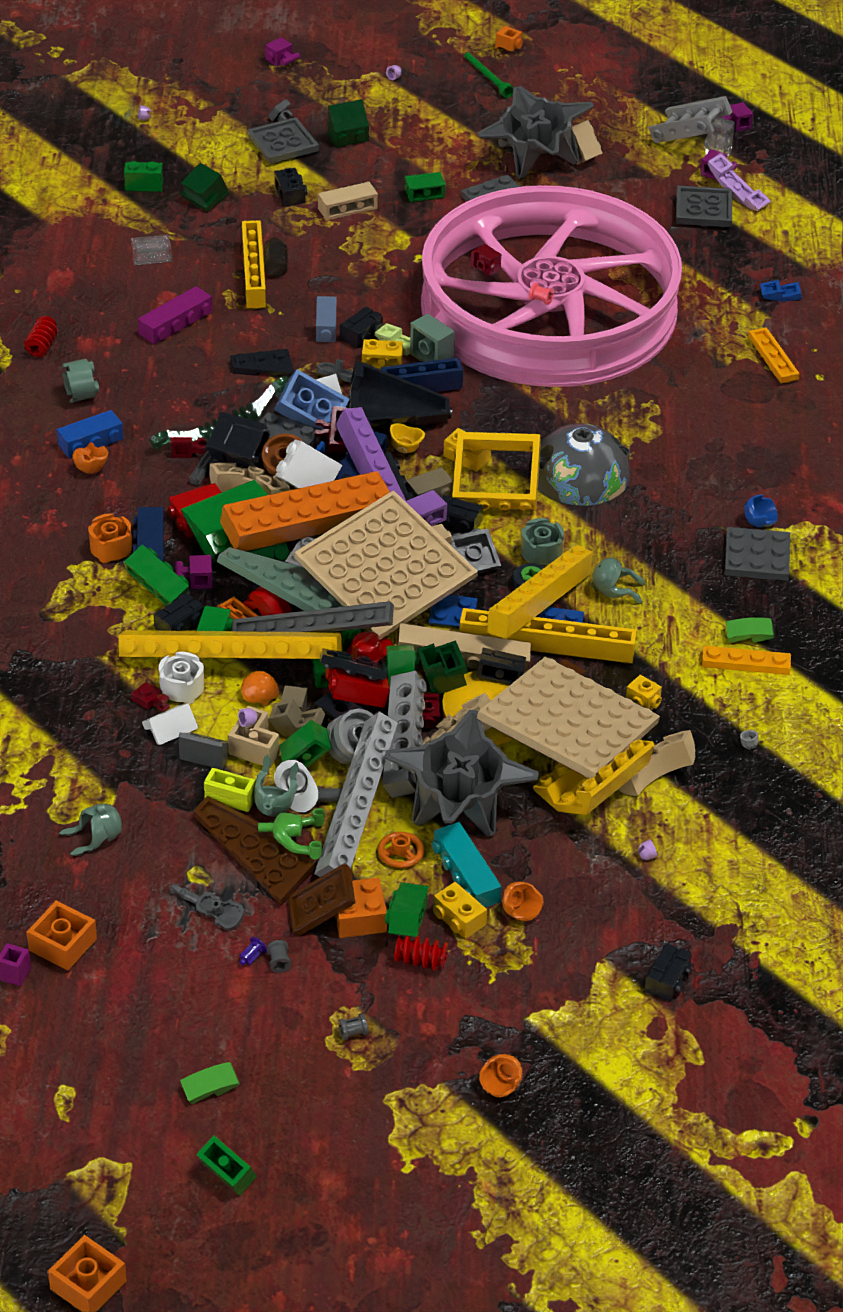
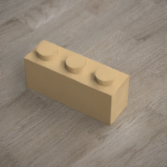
[318,182,378,221]

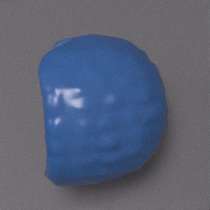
[744,494,778,528]

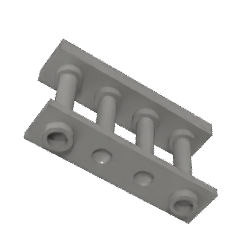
[648,96,732,143]

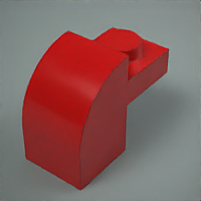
[243,586,293,616]

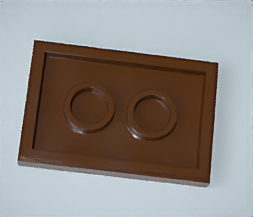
[288,863,356,937]

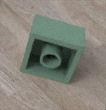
[410,313,455,362]

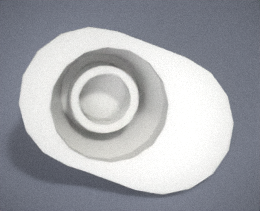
[274,760,318,812]

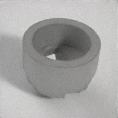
[740,730,759,750]

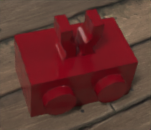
[314,406,349,455]

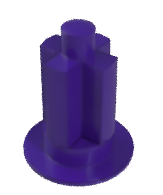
[239,937,267,966]

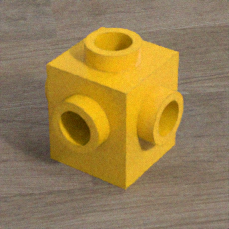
[626,675,662,710]

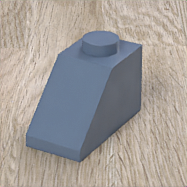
[316,296,337,342]

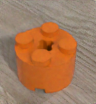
[88,513,132,563]

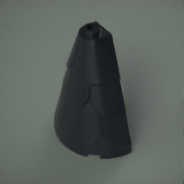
[347,361,452,430]

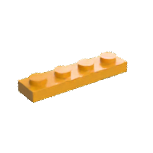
[748,327,800,383]
[702,645,791,675]

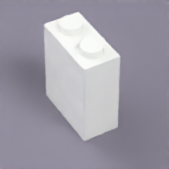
[275,440,342,489]

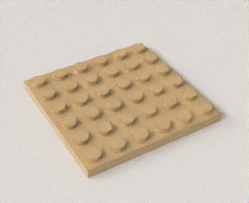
[294,490,478,640]
[477,657,660,778]

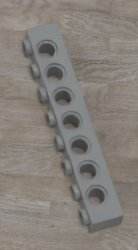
[314,712,398,877]

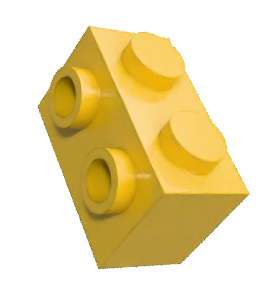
[362,339,403,370]
[443,428,491,472]
[433,882,487,939]

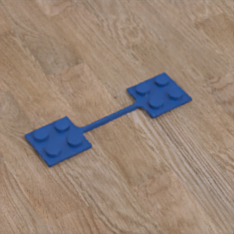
[428,595,584,628]

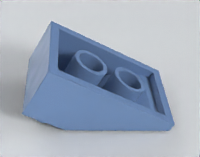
[274,369,349,430]

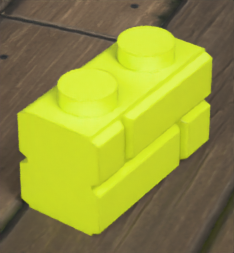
[204,768,256,812]

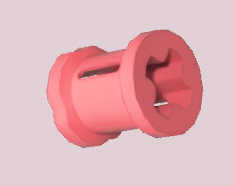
[529,283,554,305]

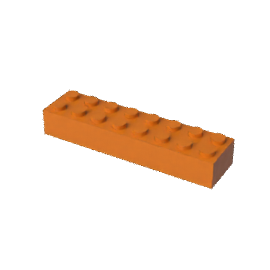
[220,471,390,551]

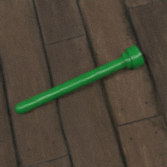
[464,52,514,98]

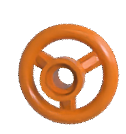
[377,832,424,868]

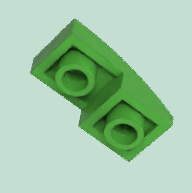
[726,618,774,643]
[180,1062,240,1105]

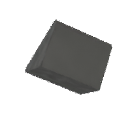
[179,732,230,770]

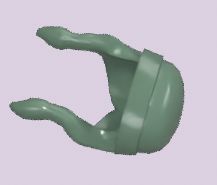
[591,558,645,604]
[254,754,299,817]
[59,804,122,856]

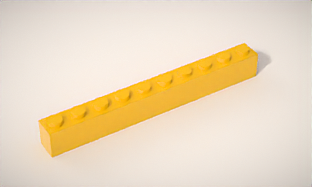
[118,630,342,659]

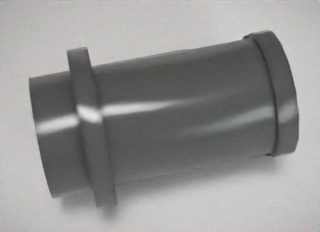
[317,786,341,804]

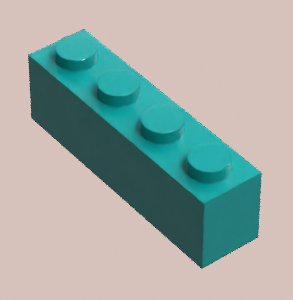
[432,822,502,907]

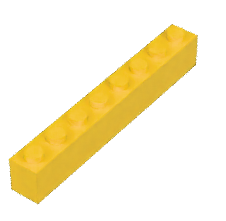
[487,545,593,639]
[459,608,637,663]

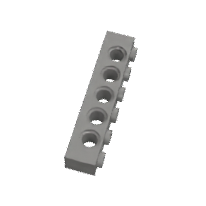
[383,671,426,798]

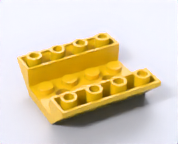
[533,739,655,815]

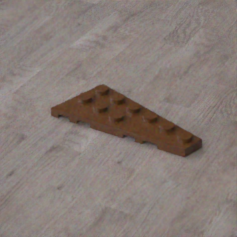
[194,796,319,905]

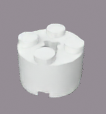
[159,652,204,704]

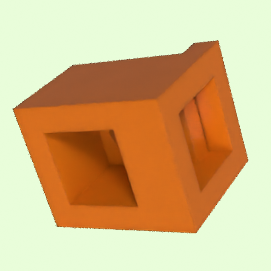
[495,26,523,51]

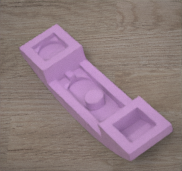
[707,153,771,211]

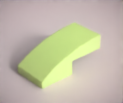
[374,323,410,356]

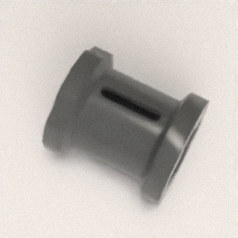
[267,940,292,973]
[338,1013,368,1041]

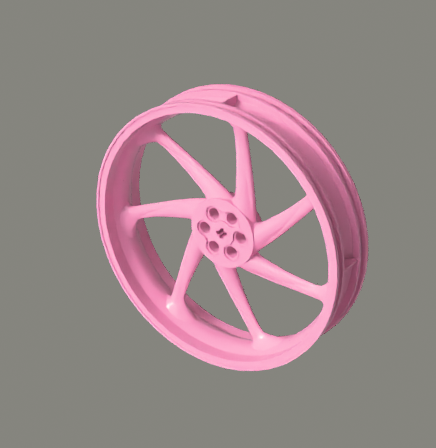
[421,186,682,387]

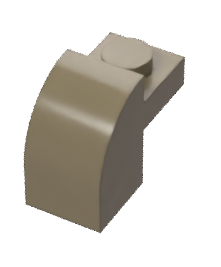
[269,699,325,738]

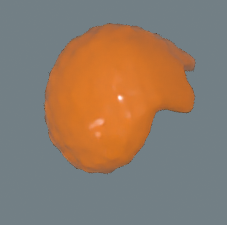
[72,442,108,474]
[241,671,279,706]
[502,882,544,921]
[479,1054,523,1097]

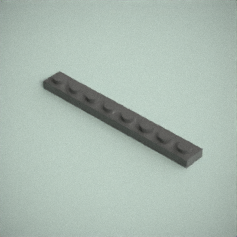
[232,601,394,632]

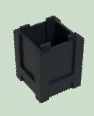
[206,412,271,469]

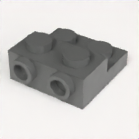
[450,529,501,574]

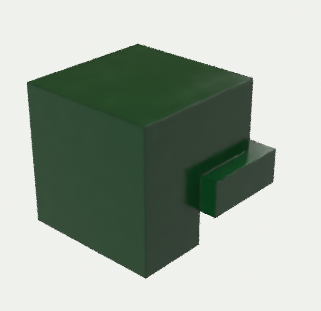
[181,162,229,212]
[417,640,468,694]

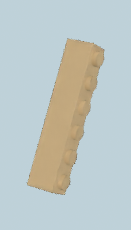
[396,623,531,674]

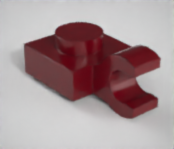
[171,437,206,458]
[131,682,170,712]

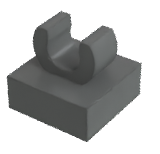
[268,99,292,121]

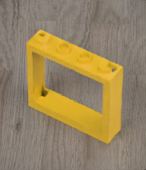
[452,432,541,511]

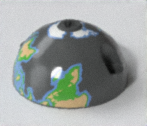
[530,423,630,506]

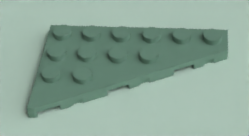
[217,547,343,611]

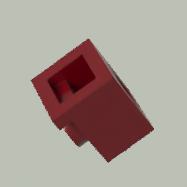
[471,244,502,276]
[421,694,440,729]

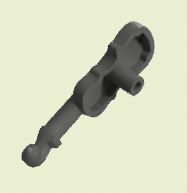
[317,359,353,383]
[170,883,245,931]

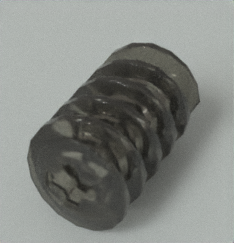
[264,237,288,277]

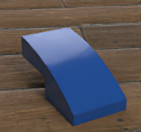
[760,280,802,301]

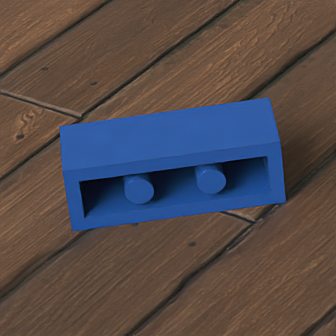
[56,410,124,458]

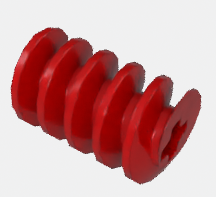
[24,316,58,357]
[394,935,448,971]

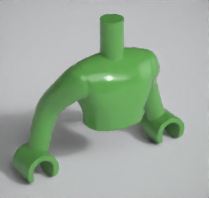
[258,808,325,859]

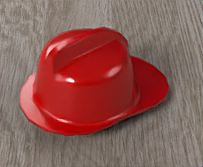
[346,632,393,662]

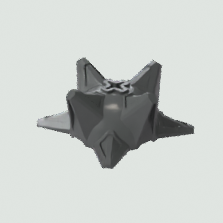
[477,86,594,178]
[384,710,539,836]

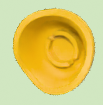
[390,423,425,453]

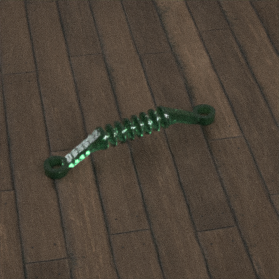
[149,376,289,449]

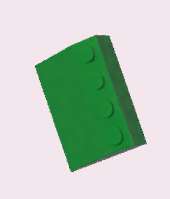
[181,480,268,564]

